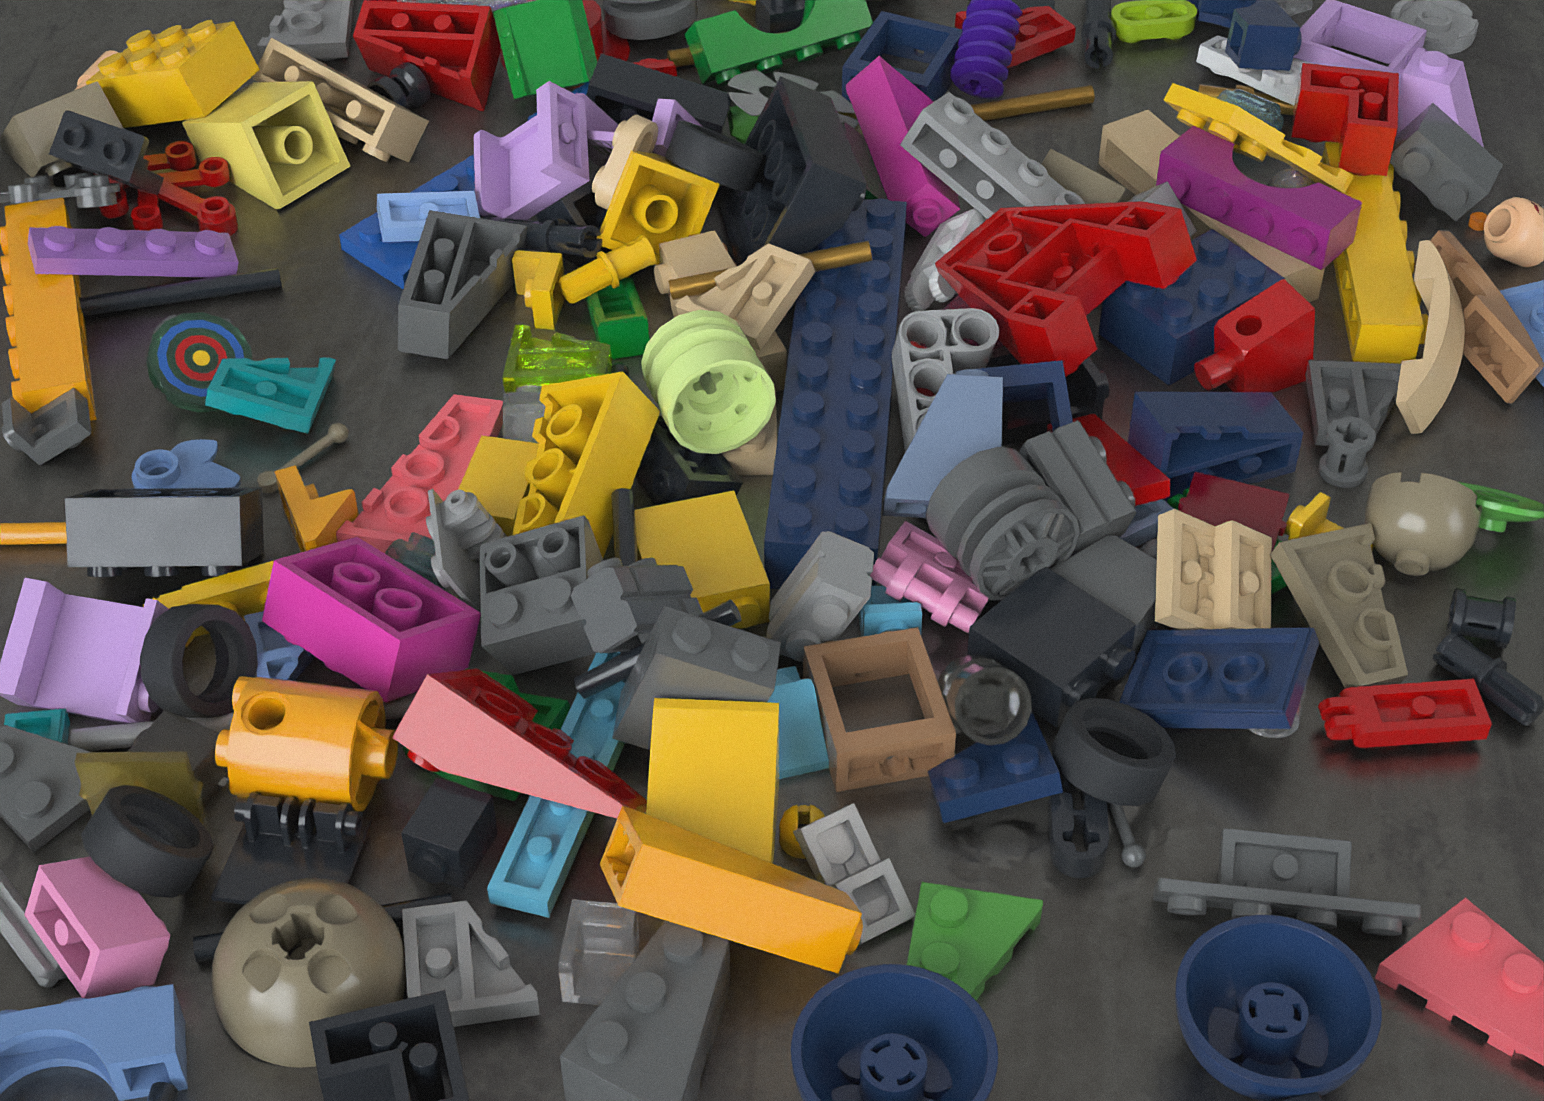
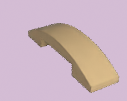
[1396,240,1465,434]

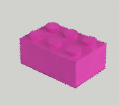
[262,537,481,703]

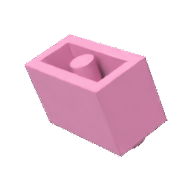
[24,856,171,999]

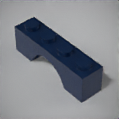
[1187,0,1302,71]

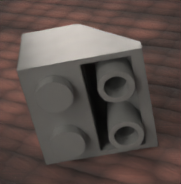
[480,515,603,675]

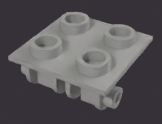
[426,489,508,621]

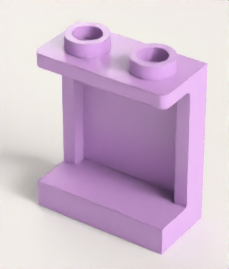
[474,81,589,220]

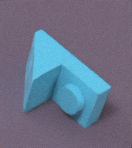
[768,666,829,779]

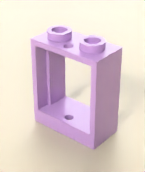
[1293,0,1428,86]

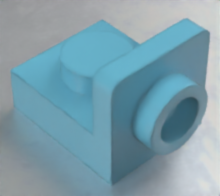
[858,586,922,637]

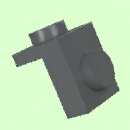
[1,388,92,465]

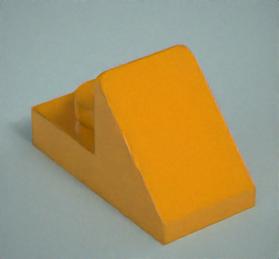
[274,465,359,553]

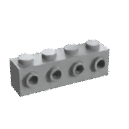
[900,92,1085,219]

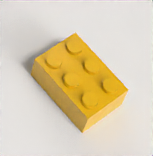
[86,20,260,128]

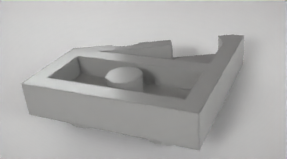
[402,900,540,1027]

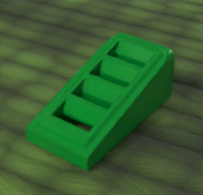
[586,278,650,360]

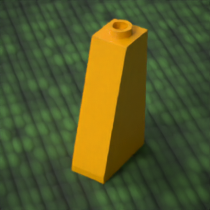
[600,806,863,974]

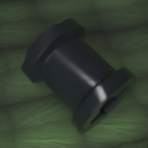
[1446,588,1516,649]

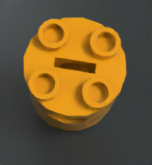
[215,676,398,811]

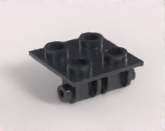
[211,792,372,905]

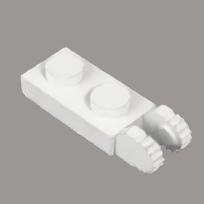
[904,208,987,312]

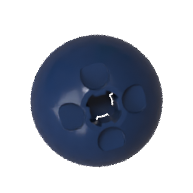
[1175,915,1382,1101]
[791,964,998,1101]

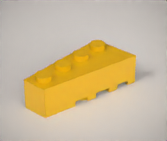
[512,372,660,558]

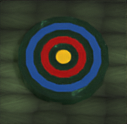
[146,312,253,412]

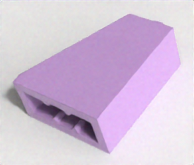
[1394,49,1484,147]

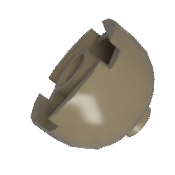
[1365,472,1482,576]

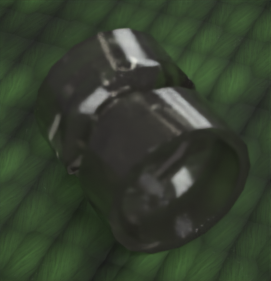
[938,654,1032,745]

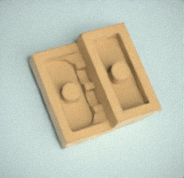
[1155,509,1272,630]

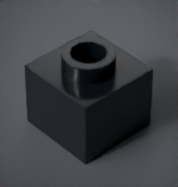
[756,0,805,34]

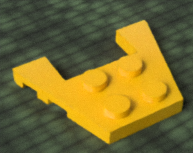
[1164,83,1354,194]

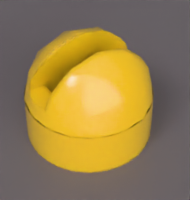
[779,804,825,859]

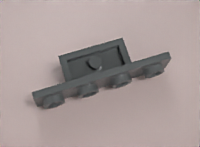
[1153,828,1421,936]

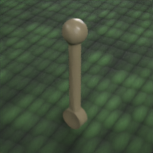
[257,423,349,493]

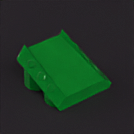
[493,0,597,99]

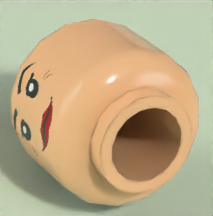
[1484,197,1544,268]

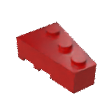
[353,0,501,112]

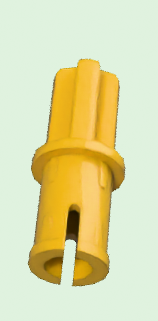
[559,234,657,303]

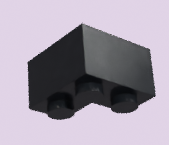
[309,990,470,1101]

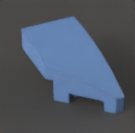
[244,611,314,681]

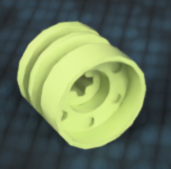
[641,310,776,454]

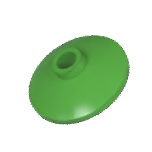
[1459,482,1544,532]

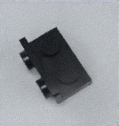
[49,110,164,195]
[636,416,743,505]

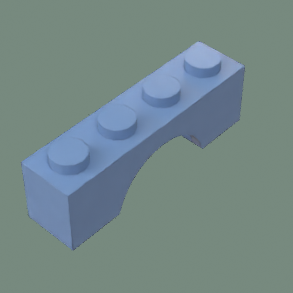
[0,984,188,1101]

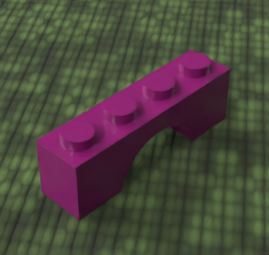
[1156,126,1362,270]

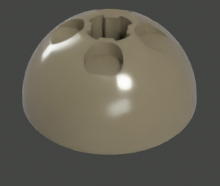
[211,878,407,1068]

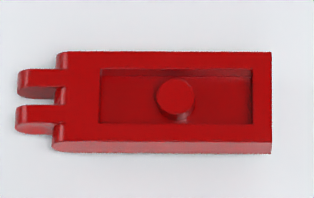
[1318,679,1492,748]

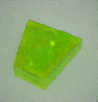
[502,324,613,397]

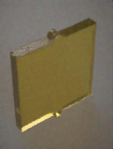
[74,752,205,825]

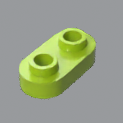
[1111,0,1197,43]

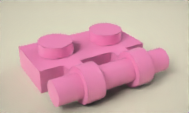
[870,521,990,634]

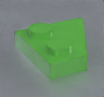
[907,882,1043,1000]

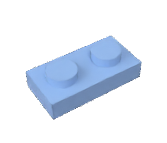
[377,191,480,242]

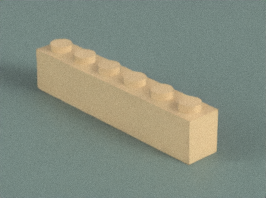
[1098,110,1325,302]

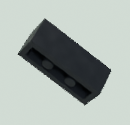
[586,54,732,134]

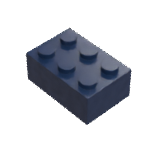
[1098,229,1285,386]

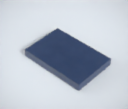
[1119,628,1319,729]

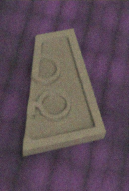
[1270,523,1408,689]

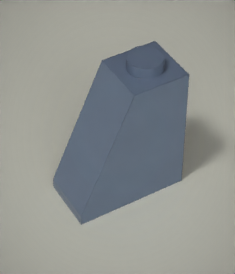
[882,369,1003,518]

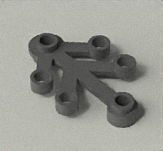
[0,173,120,208]

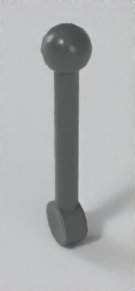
[1108,802,1146,868]

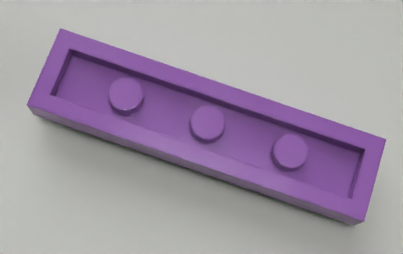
[27,226,239,277]

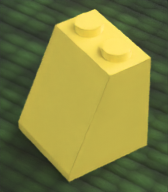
[182,81,350,209]

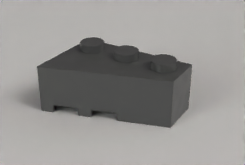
[398,210,527,359]
[560,920,731,1101]

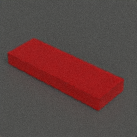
[1047,414,1170,506]

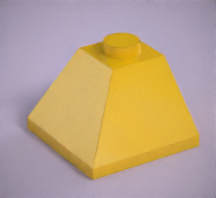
[597,150,720,265]

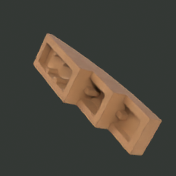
[1413,230,1544,403]

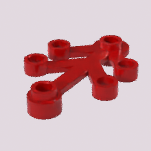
[93,141,238,236]

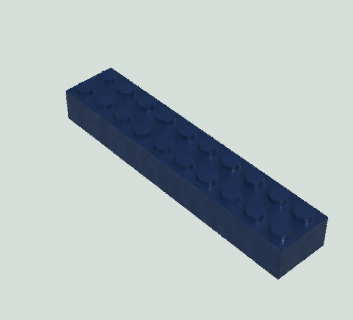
[764,198,907,589]

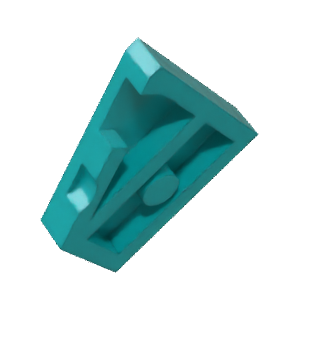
[205,357,336,434]

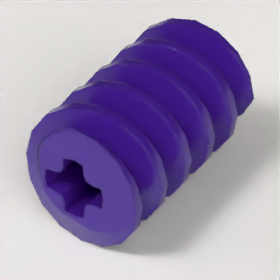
[950,0,1022,99]

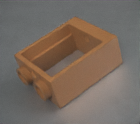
[803,627,956,792]

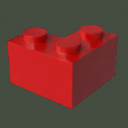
[1291,63,1399,176]

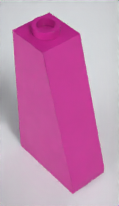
[846,56,960,237]

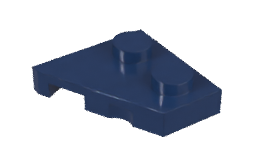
[928,713,1063,823]

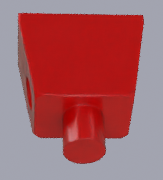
[1194,279,1315,393]

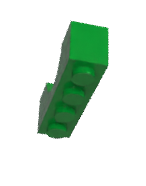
[685,0,873,86]

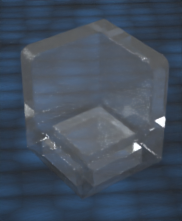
[558,899,639,1005]

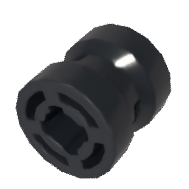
[367,62,431,109]

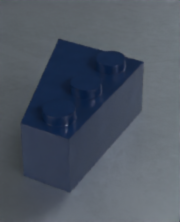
[1128,392,1304,502]

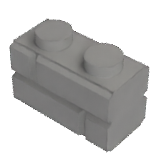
[766,531,874,663]

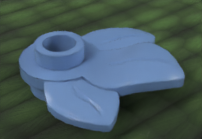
[132,439,241,488]

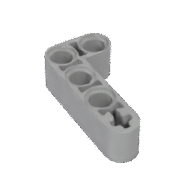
[892,308,999,520]

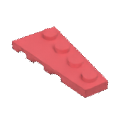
[336,394,506,561]
[1375,897,1544,1066]

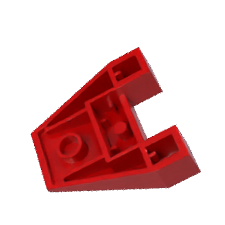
[935,201,1197,377]

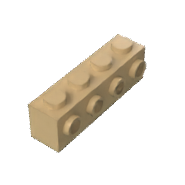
[252,38,429,162]

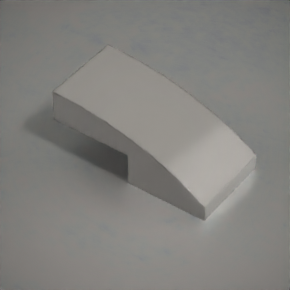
[793,803,915,944]

